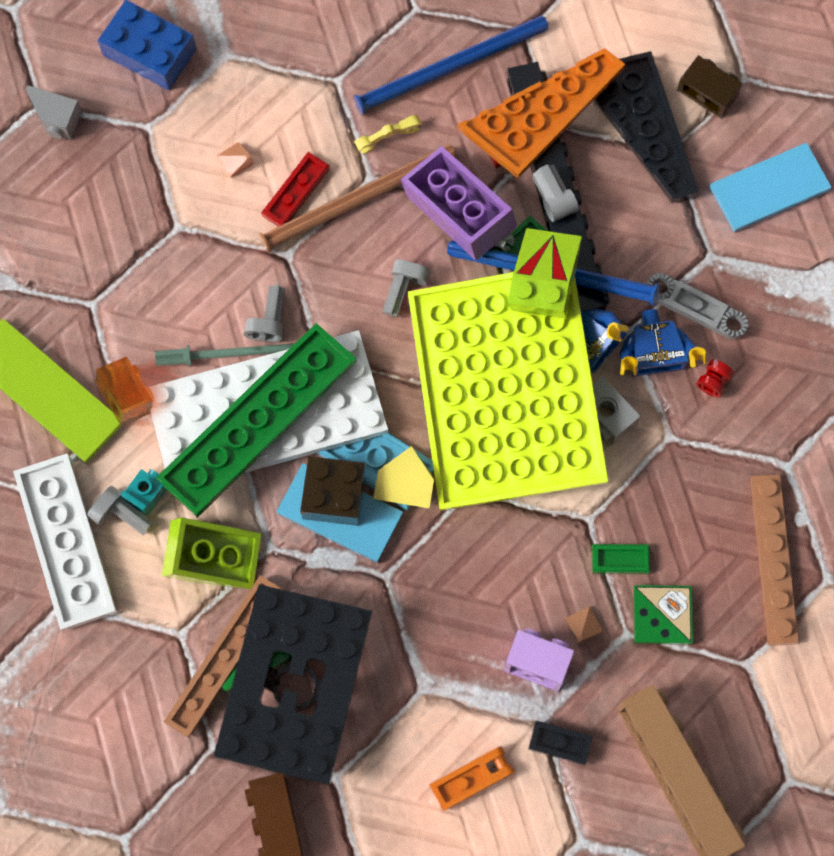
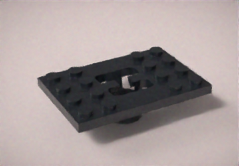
[213,584,372,786]

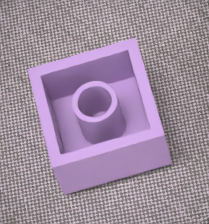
[504,628,574,692]

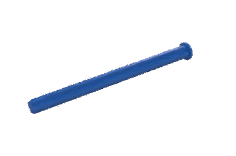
[354,16,549,115]
[447,241,660,306]

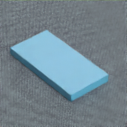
[710,142,832,232]
[317,433,434,512]
[276,463,403,563]

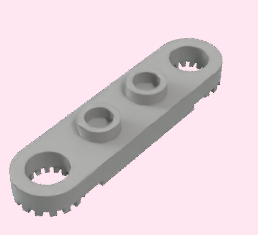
[647,273,748,340]

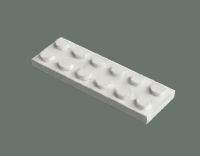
[13,453,117,631]

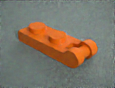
[429,746,516,812]

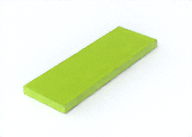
[0,319,124,464]

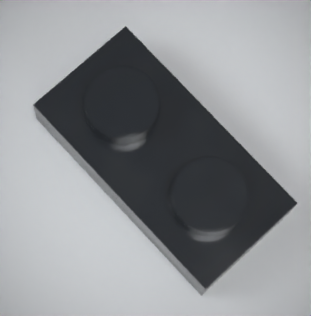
[528,720,593,766]

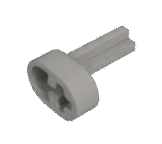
[382,259,431,317]
[244,284,285,343]
[87,485,154,536]

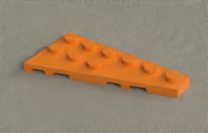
[457,48,625,179]

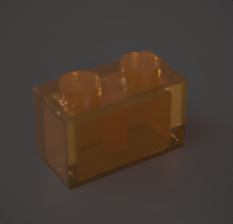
[95,356,154,426]

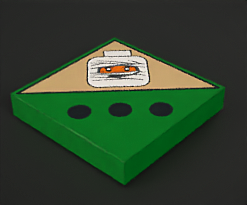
[633,585,693,645]

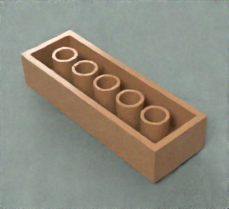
[616,684,745,856]

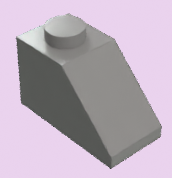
[26,86,82,140]

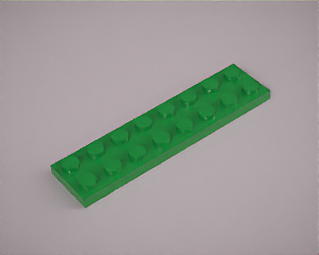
[156,323,357,518]

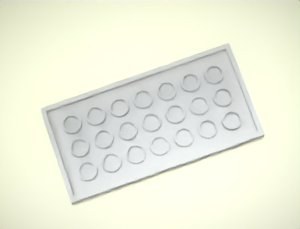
[145,330,389,473]

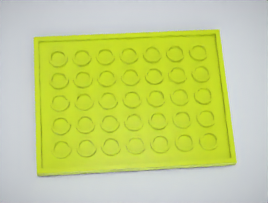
[408,272,609,511]

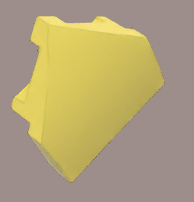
[373,446,434,508]

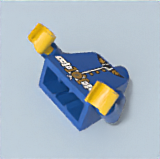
[581,308,629,374]
[620,309,707,377]

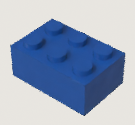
[97,0,197,91]

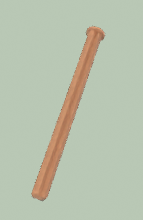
[259,144,456,253]

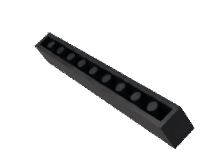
[506,62,610,311]

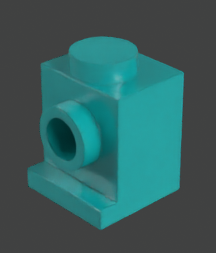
[120,469,167,517]

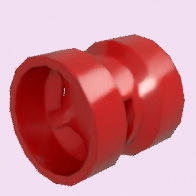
[696,359,734,398]

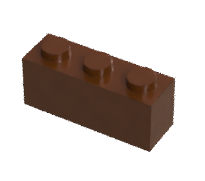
[245,773,303,856]

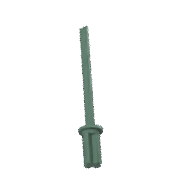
[155,344,294,367]

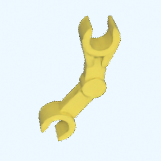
[355,115,422,154]

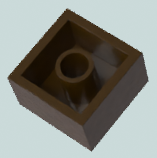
[300,456,366,526]

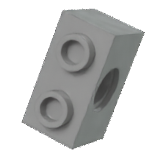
[593,375,640,445]

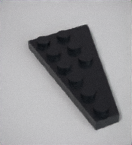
[594,51,699,203]

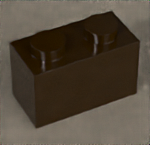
[677,55,743,118]

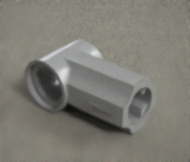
[532,165,579,222]

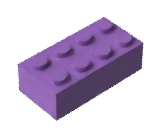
[401,146,517,261]

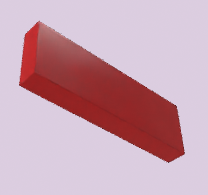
[261,152,330,227]

